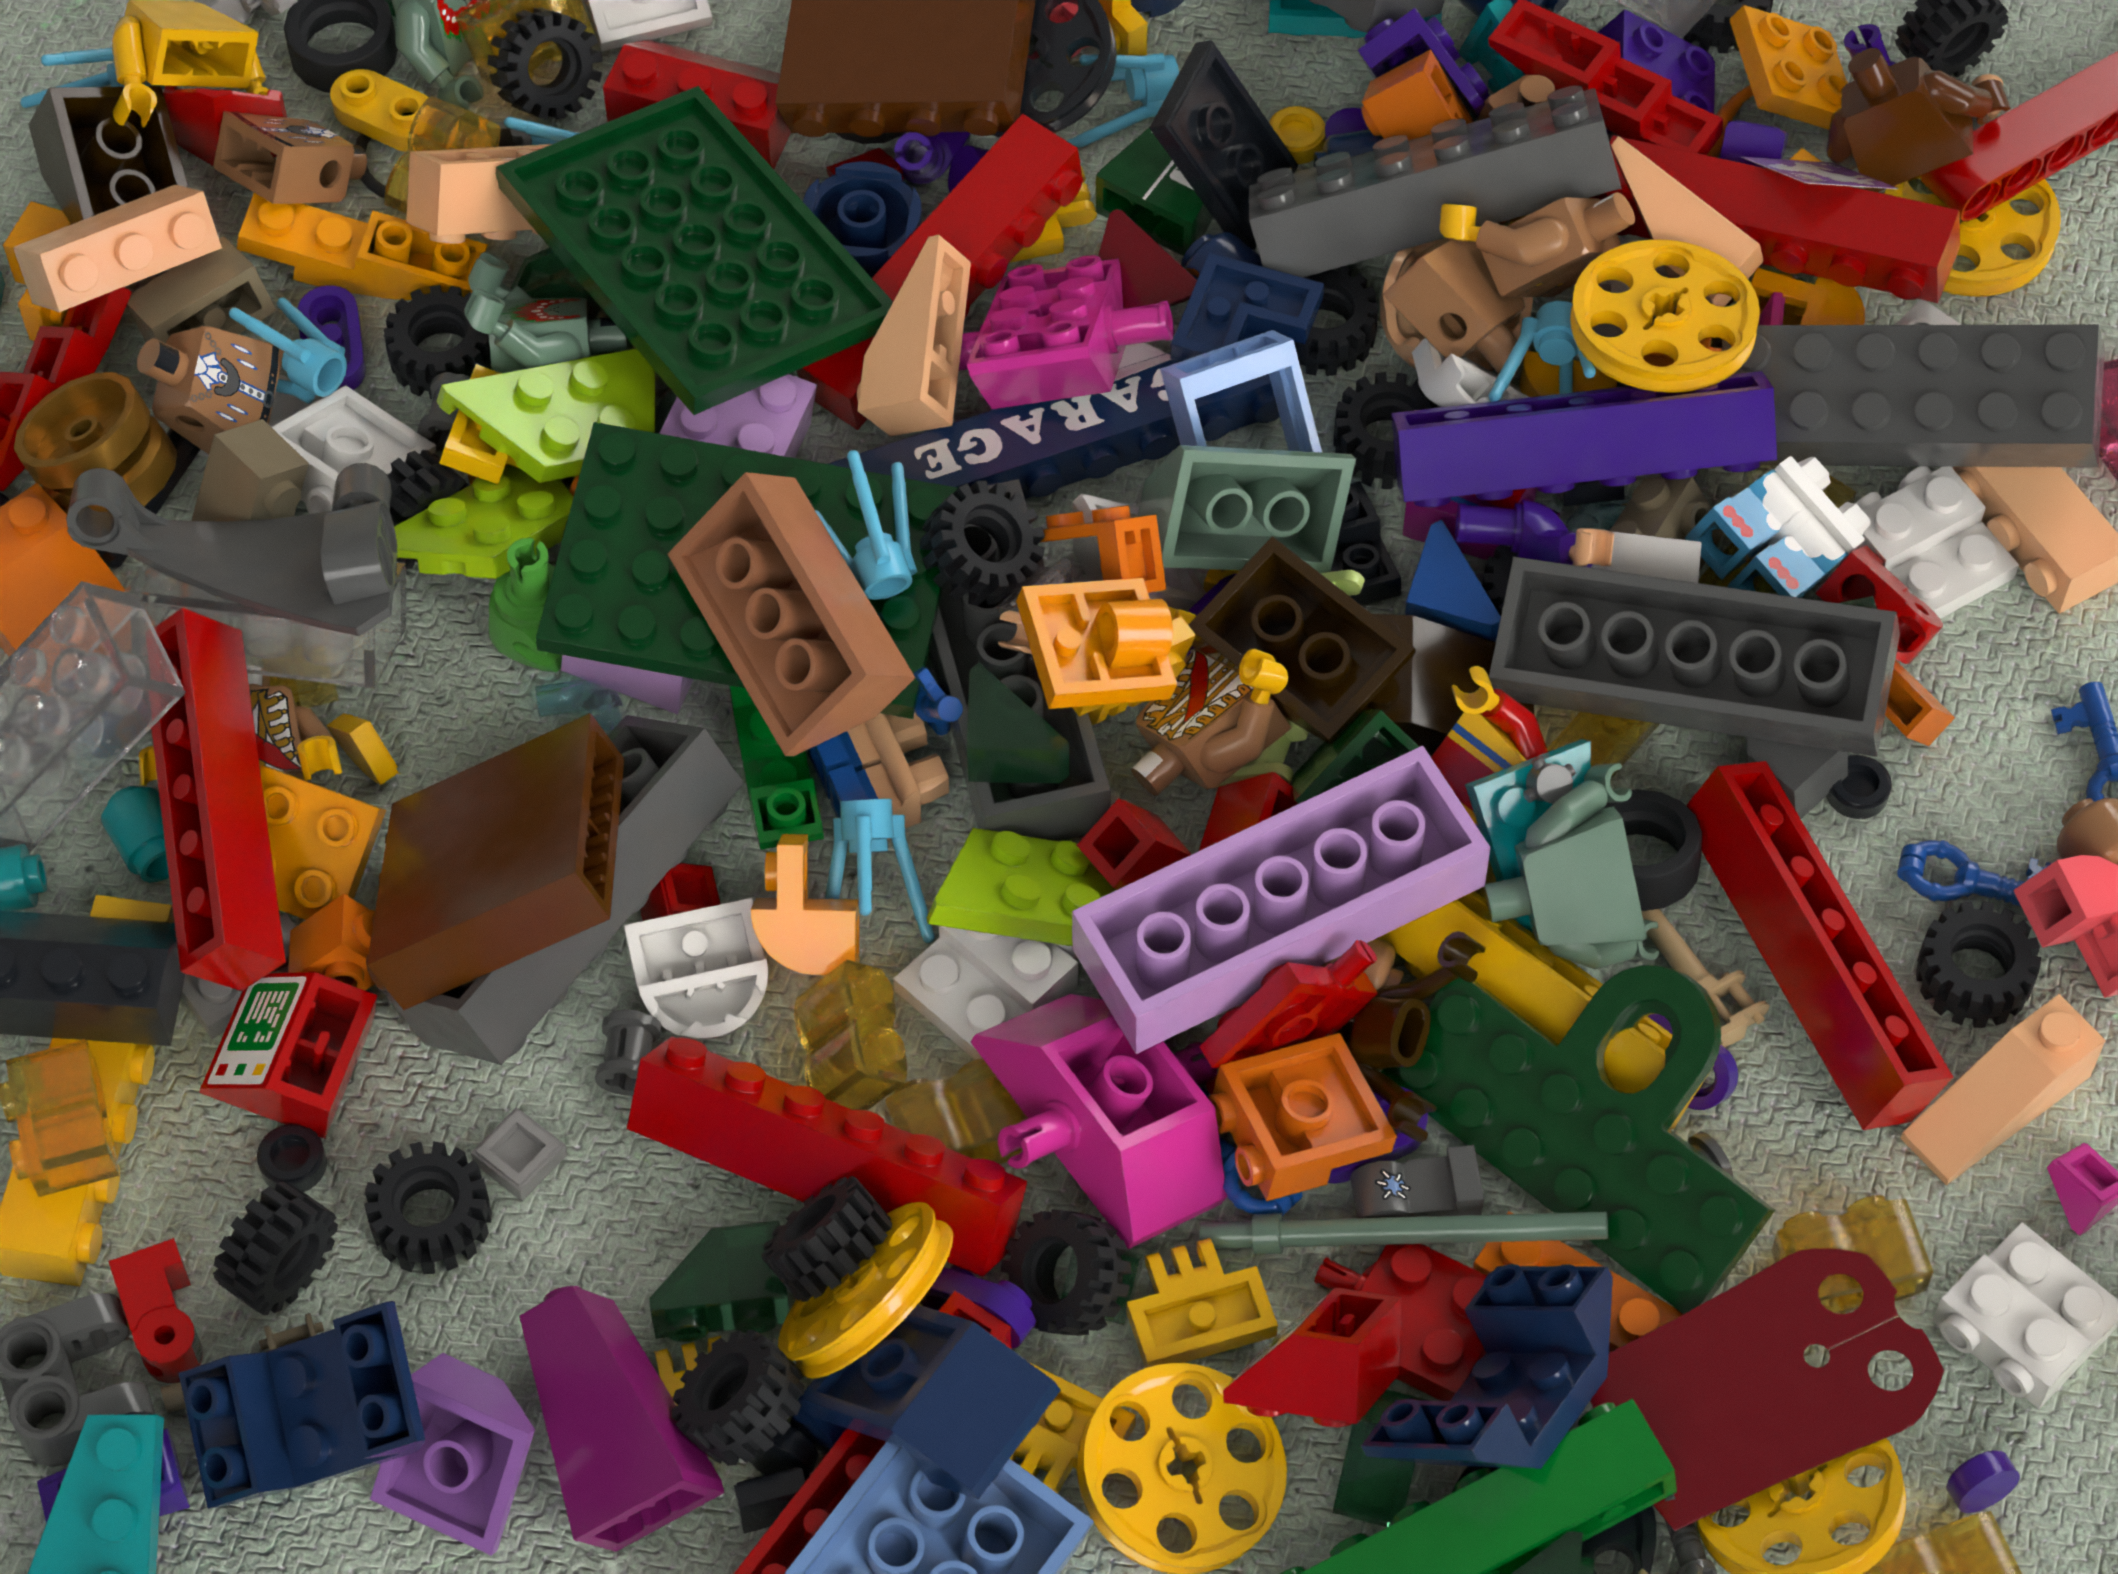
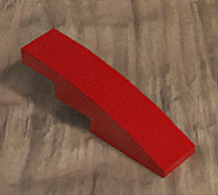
[1488,0,1724,155]
[0,287,132,492]

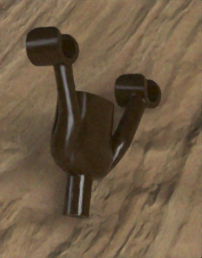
[1336,931,1486,1143]

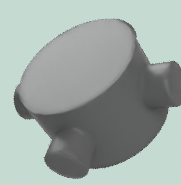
[1523,756,1575,804]

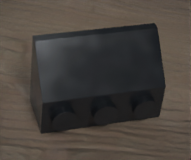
[0,910,185,1046]

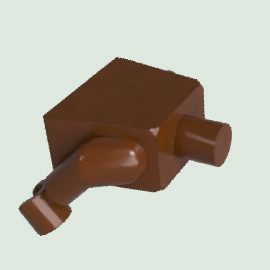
[1826,48,2011,192]

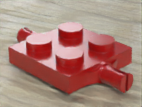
[1199,940,1378,1095]
[1314,1244,1487,1401]

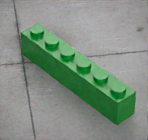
[1280,1398,1677,1574]

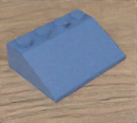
[784,1442,1094,1574]

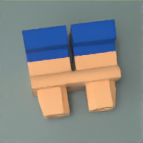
[808,713,949,829]

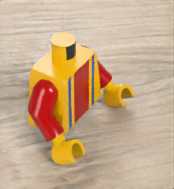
[1431,666,1549,831]

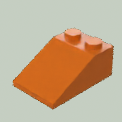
[0,483,154,709]

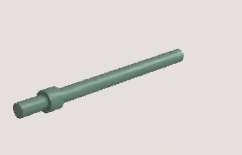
[1199,1212,1608,1255]

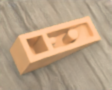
[1611,136,1764,307]
[857,235,971,437]
[1901,994,2106,1186]

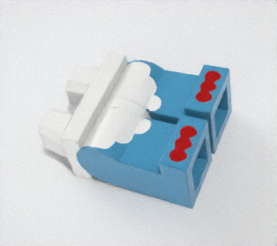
[1685,456,1871,598]

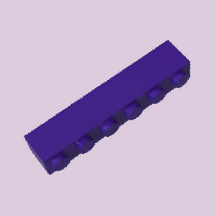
[1391,371,1777,507]

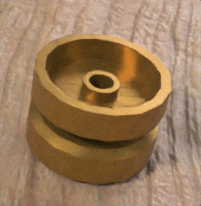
[14,372,177,514]

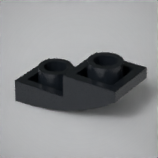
[1331,481,1402,606]

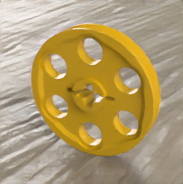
[1884,175,2061,297]
[1570,239,1760,393]
[778,1202,953,1379]
[1077,1363,1287,1574]
[1696,1438,1906,1574]

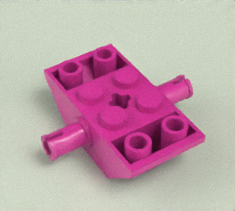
[959,255,1174,409]
[971,994,1227,1249]

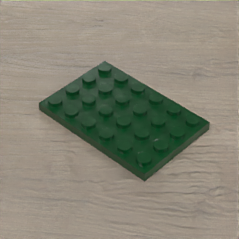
[496,86,893,415]
[536,422,958,719]

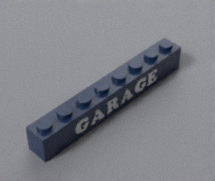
[828,329,1280,499]

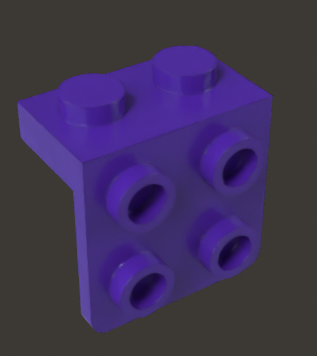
[1358,8,1490,120]
[1598,9,1715,135]

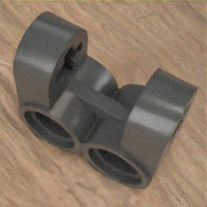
[0,1293,156,1467]

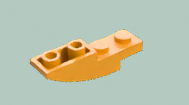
[237,193,488,300]

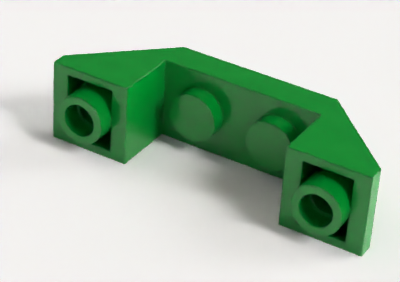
[729,686,824,850]

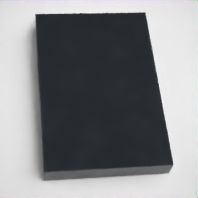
[1150,40,1299,251]

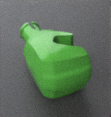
[489,538,562,673]

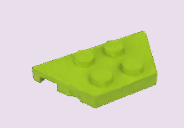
[436,349,655,483]
[394,464,574,579]
[926,828,1117,946]

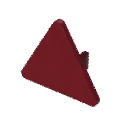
[1098,209,1197,309]

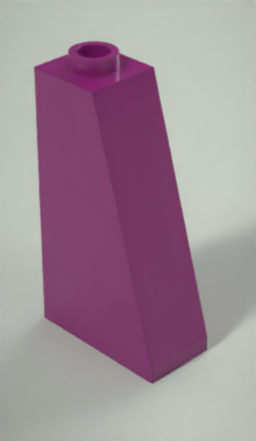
[519,1286,725,1552]

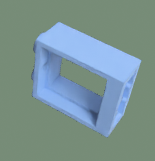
[1160,330,1322,453]

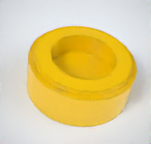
[1269,106,1325,164]

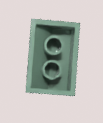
[1137,445,1356,573]

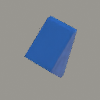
[1405,520,1501,642]

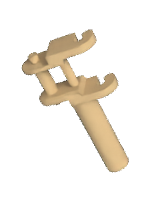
[1642,909,1770,1048]

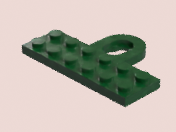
[1381,965,1776,1314]

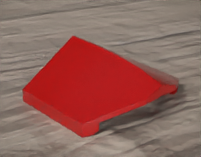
[163,86,287,166]

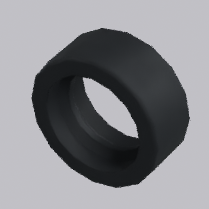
[283,0,398,93]
[1605,789,1702,911]

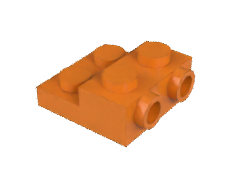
[1208,1033,1397,1202]

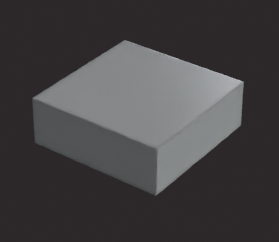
[471,1107,567,1201]

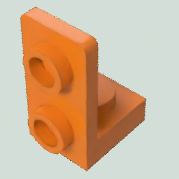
[1039,505,1166,593]

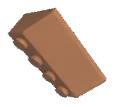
[667,472,915,756]

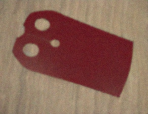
[1590,1248,1944,1531]

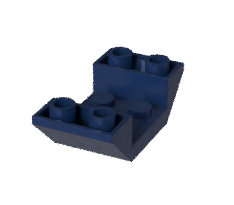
[1361,1264,1613,1469]
[179,1301,426,1509]
[789,1305,1061,1499]

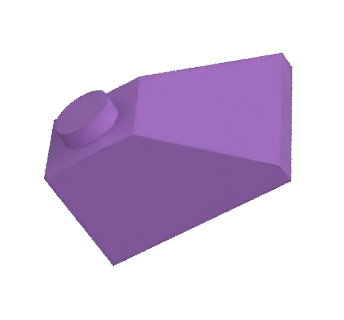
[370,1353,535,1556]

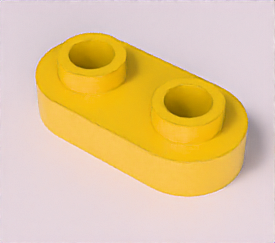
[330,69,440,152]

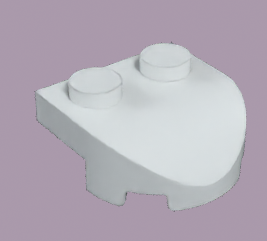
[1412,338,1529,407]
[624,898,768,1040]

